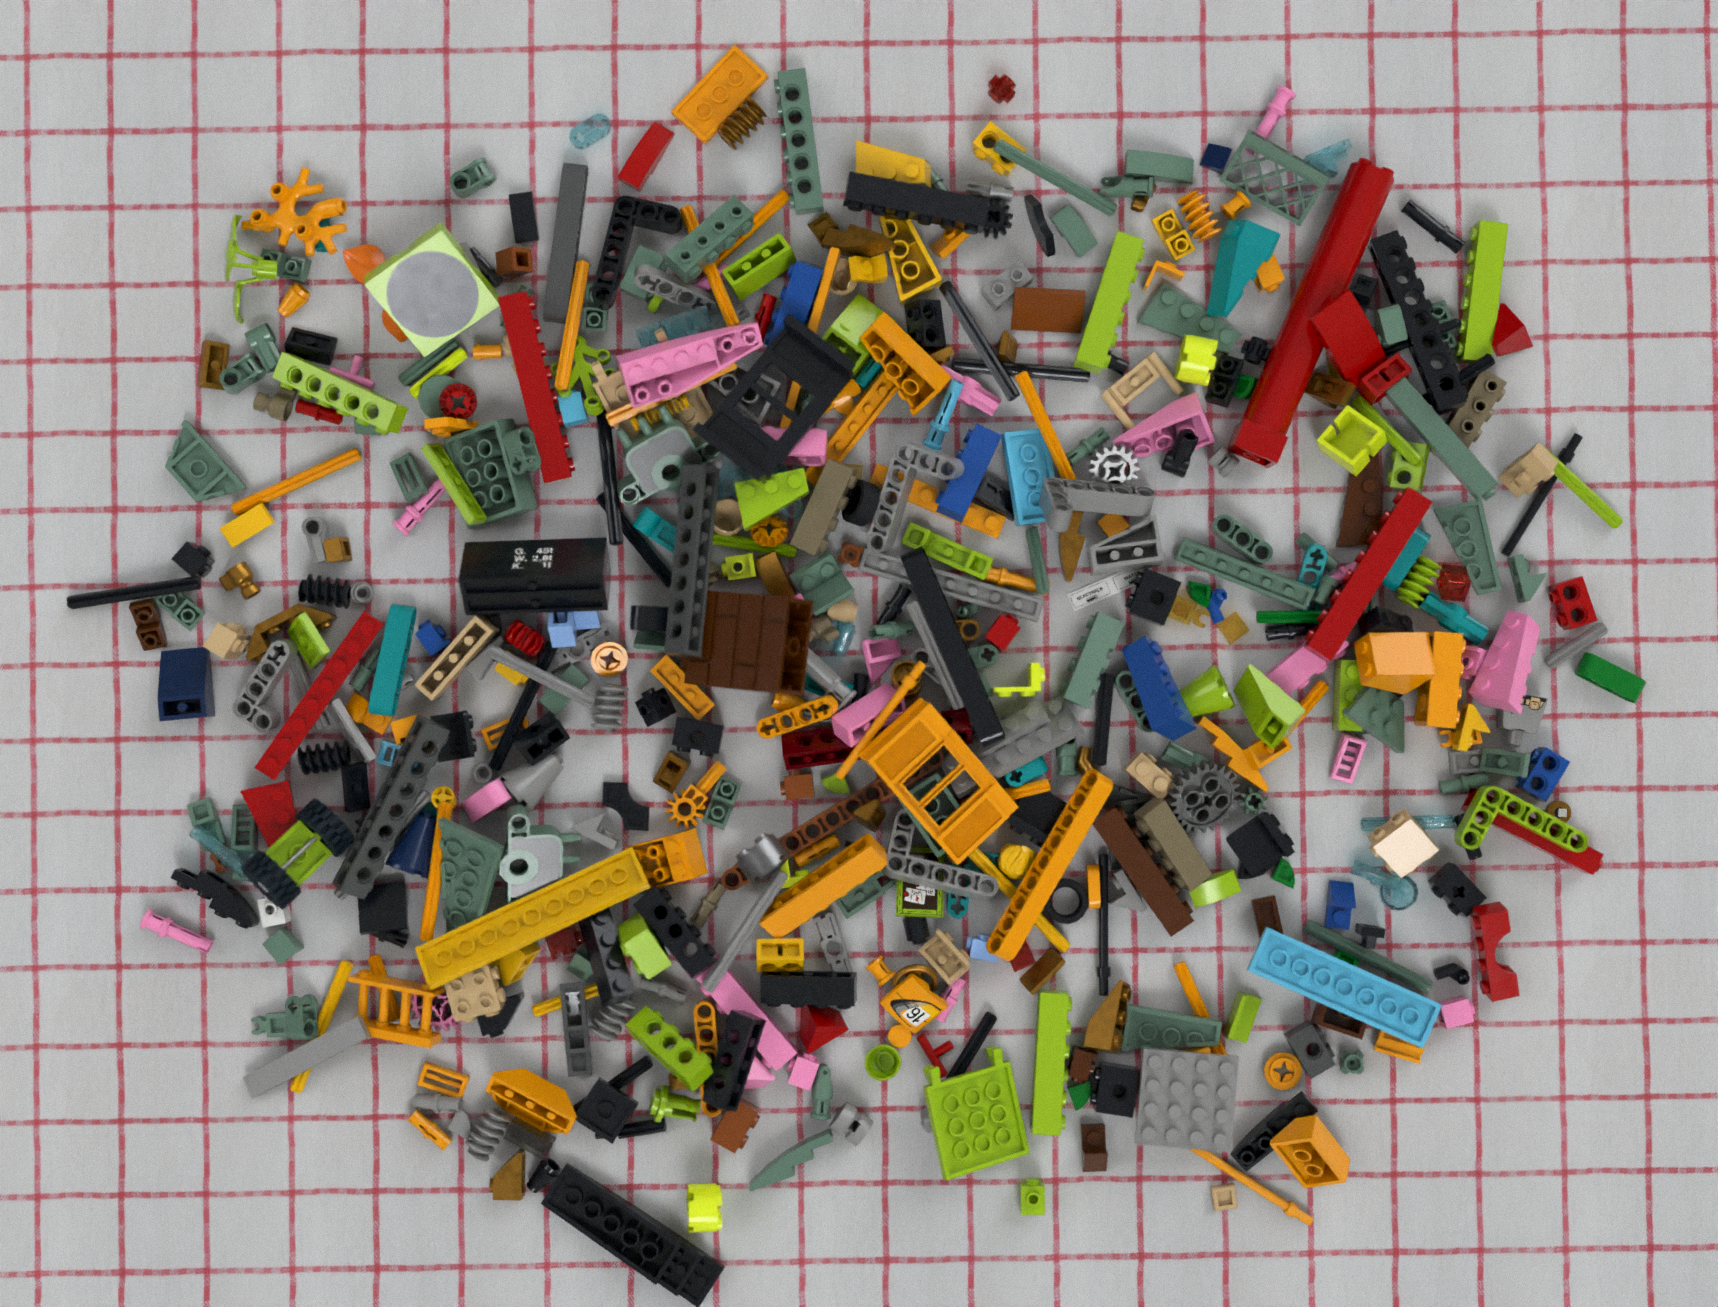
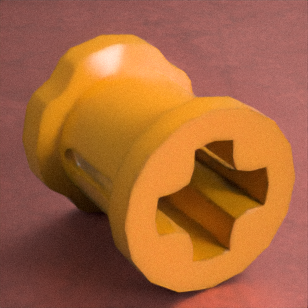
[1220,191,1251,220]
[865,955,895,987]

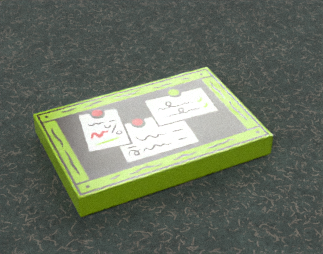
[895,845,944,918]

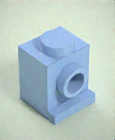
[965,933,998,963]

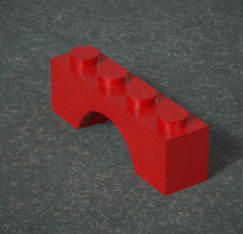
[1470,901,1520,1002]

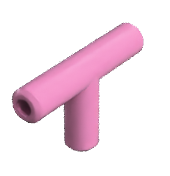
[329,355,375,390]

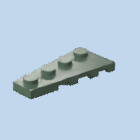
[1434,500,1502,595]
[1121,1004,1222,1051]

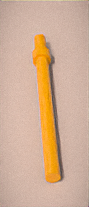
[835,660,927,780]
[1189,1149,1314,1226]

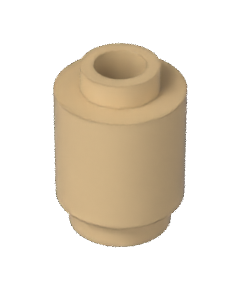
[824,599,858,624]

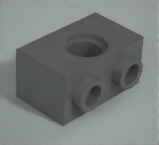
[1283,1020,1336,1079]

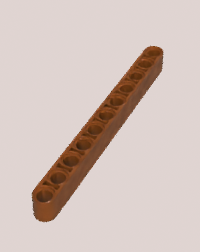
[721,749,944,890]

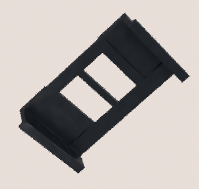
[692,314,856,484]

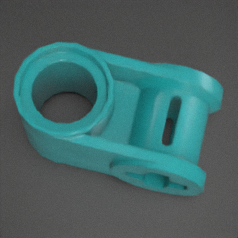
[1002,756,1049,787]

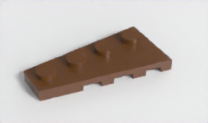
[1336,453,1382,547]

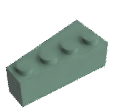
[1058,612,1124,709]

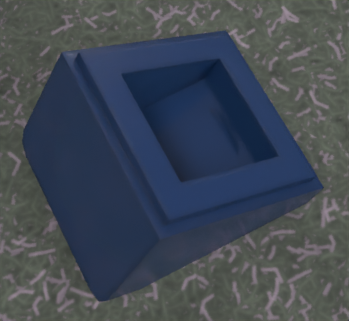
[1200,143,1232,174]

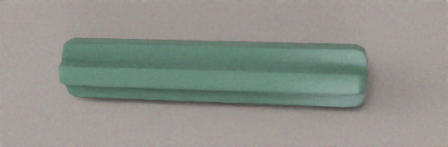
[398,338,458,387]
[1026,527,1050,595]

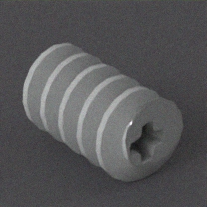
[591,682,629,733]
[588,997,638,1042]
[465,1107,513,1161]

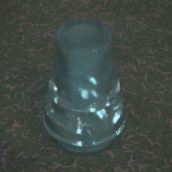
[832,621,856,657]

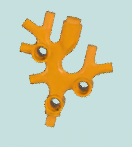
[241,167,348,257]

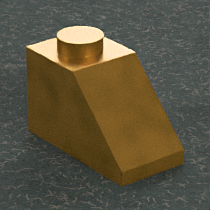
[489,1148,526,1200]

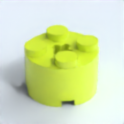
[1175,335,1218,386]
[687,1183,722,1233]

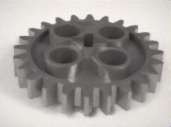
[1166,760,1240,834]

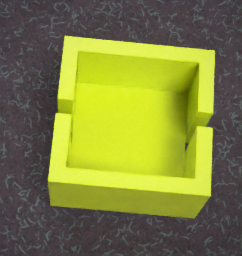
[1317,405,1387,477]

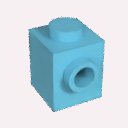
[557,390,589,428]

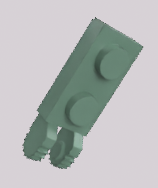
[835,865,896,919]

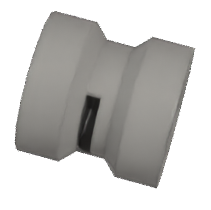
[1207,445,1240,478]

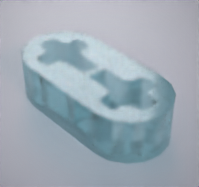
[569,114,611,149]

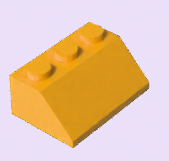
[1270,1115,1351,1188]

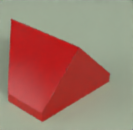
[1492,303,1533,356]
[799,1005,849,1054]

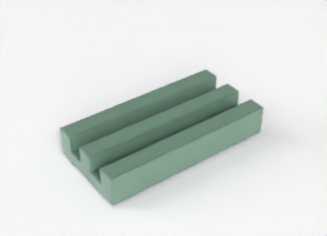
[390,453,429,503]

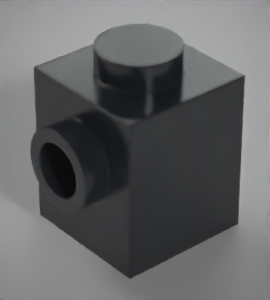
[172,541,215,578]

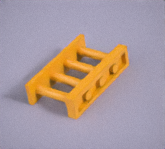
[345,969,445,1048]

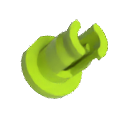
[649,1085,701,1123]

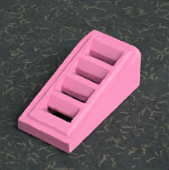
[1329,731,1368,784]

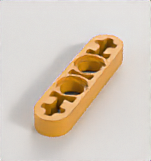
[756,695,838,739]

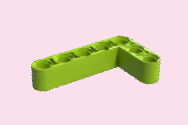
[1454,785,1589,852]

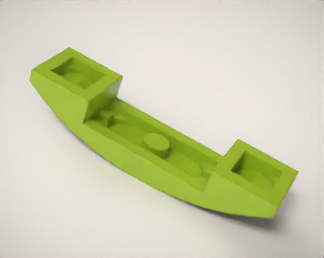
[901,522,995,581]

